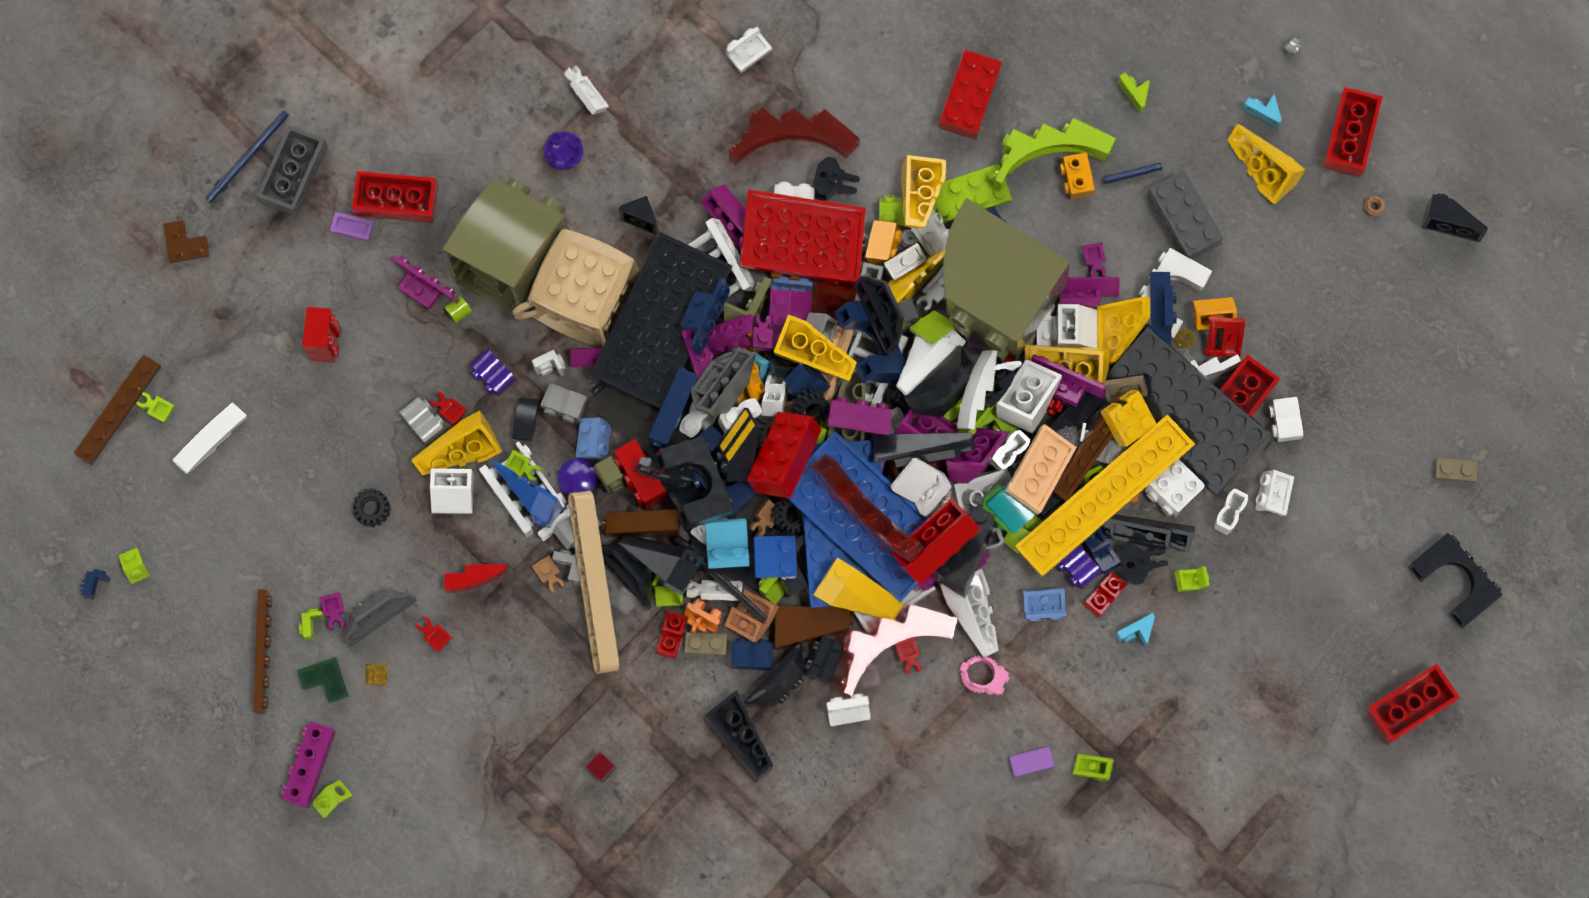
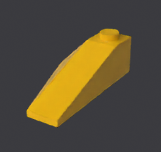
[1227,124,1305,204]
[901,155,946,229]
[888,250,945,303]
[774,314,857,381]
[1025,345,1110,384]
[412,410,502,475]
[813,558,904,621]

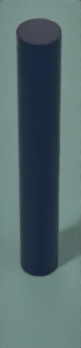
[1103,162,1162,185]

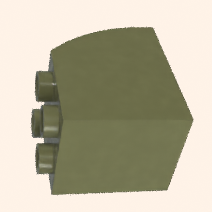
[442,178,569,320]
[944,198,1070,363]

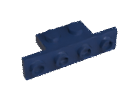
[1150,272,1177,346]
[680,278,730,355]

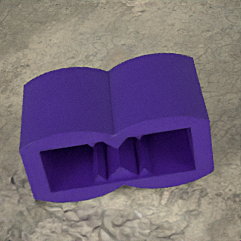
[470,349,516,396]
[1056,546,1101,589]

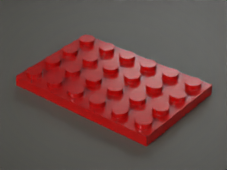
[740,189,866,285]

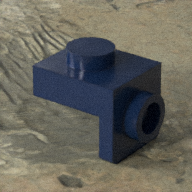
[80,569,111,600]

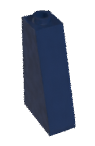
[648,367,698,450]

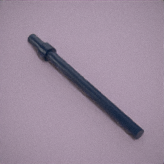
[205,110,289,203]

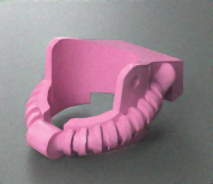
[959,655,1010,697]

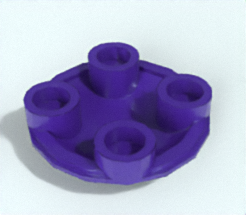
[544,132,583,170]
[557,459,598,496]

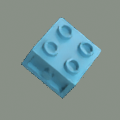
[706,518,749,569]

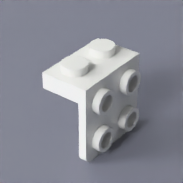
[891,458,952,517]
[1145,460,1204,519]

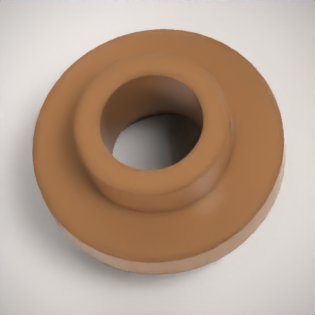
[1364,196,1385,216]

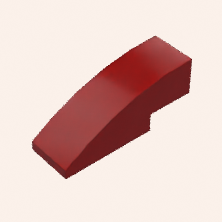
[445,564,508,593]

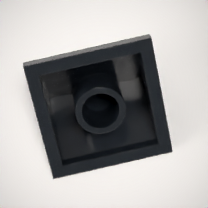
[619,196,659,236]

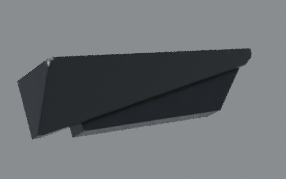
[1049,392,1101,442]
[873,433,976,467]
[1101,514,1195,552]

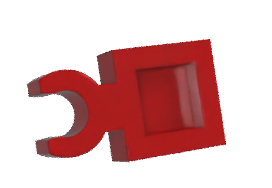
[430,391,467,426]
[1046,399,1063,416]
[416,616,453,653]
[894,636,921,675]

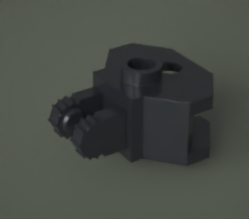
[813,156,860,201]
[1120,543,1168,585]

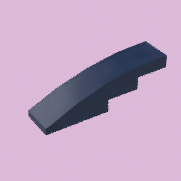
[1061,497,1121,575]

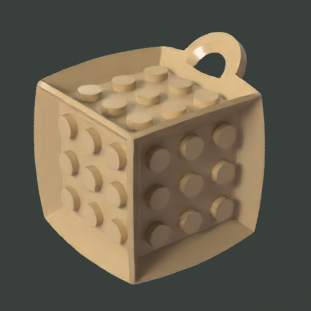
[513,229,639,347]

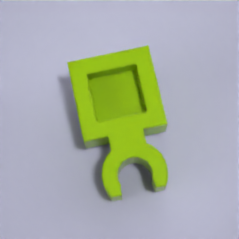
[136,392,175,424]
[505,450,543,481]

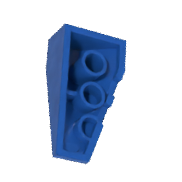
[492,460,563,528]

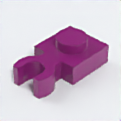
[1082,242,1106,277]
[751,314,773,351]
[320,592,345,631]

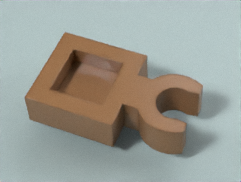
[748,499,776,537]
[532,555,565,594]

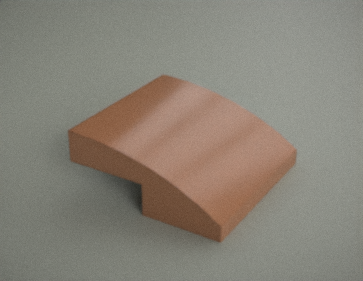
[724,589,779,642]

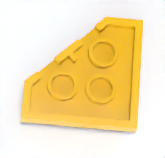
[1097,296,1150,364]

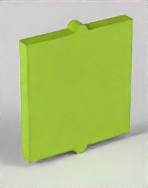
[909,310,957,345]

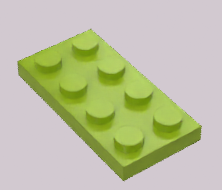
[933,164,1012,224]

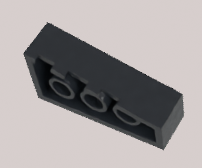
[931,505,995,599]
[703,690,774,783]

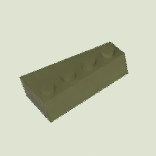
[825,368,866,442]

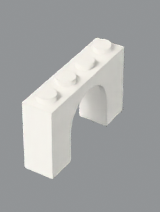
[1138,248,1212,342]

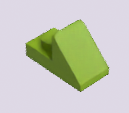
[1117,72,1150,113]
[1004,515,1043,554]
[1073,754,1114,782]

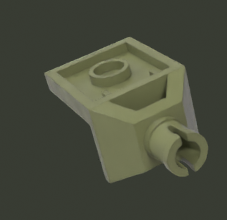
[724,276,772,328]

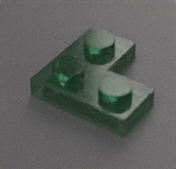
[297,657,349,703]

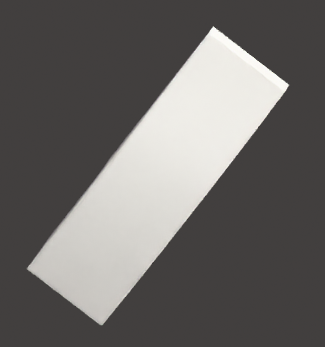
[762,369,787,417]

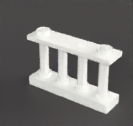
[685,218,756,311]
[833,330,908,406]
[479,442,567,537]

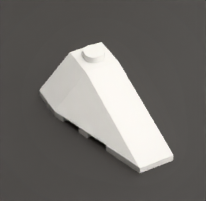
[896,330,966,396]
[940,569,998,657]

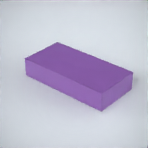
[330,212,375,242]
[1009,747,1055,778]

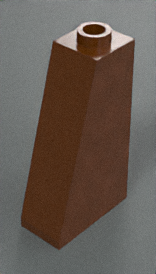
[602,510,680,538]
[775,606,854,650]

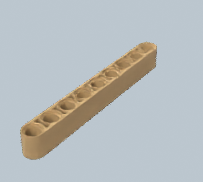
[568,491,619,674]

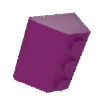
[769,289,812,350]
[828,396,892,435]
[893,409,960,471]
[946,428,1008,484]

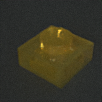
[366,663,387,686]

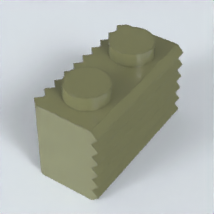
[594,456,625,494]

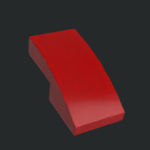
[1084,572,1127,618]
[656,612,687,659]

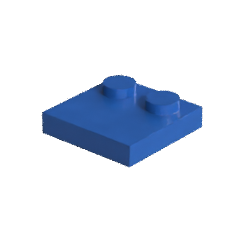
[754,536,797,578]

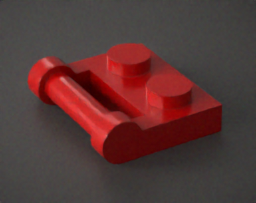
[1204,315,1246,357]

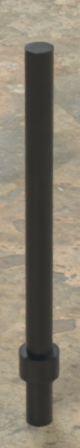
[674,536,768,623]

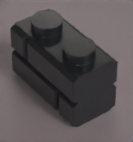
[805,636,845,685]

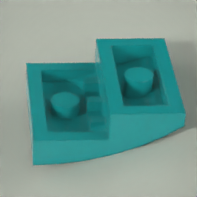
[987,480,1036,534]

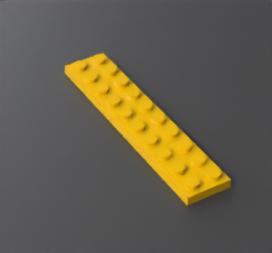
[1015,414,1195,577]

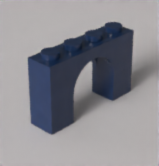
[834,302,906,383]
[679,425,759,519]

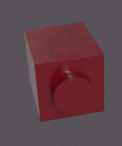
[586,752,616,784]

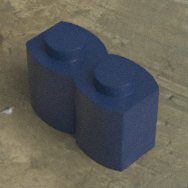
[784,363,831,395]
[731,638,773,671]

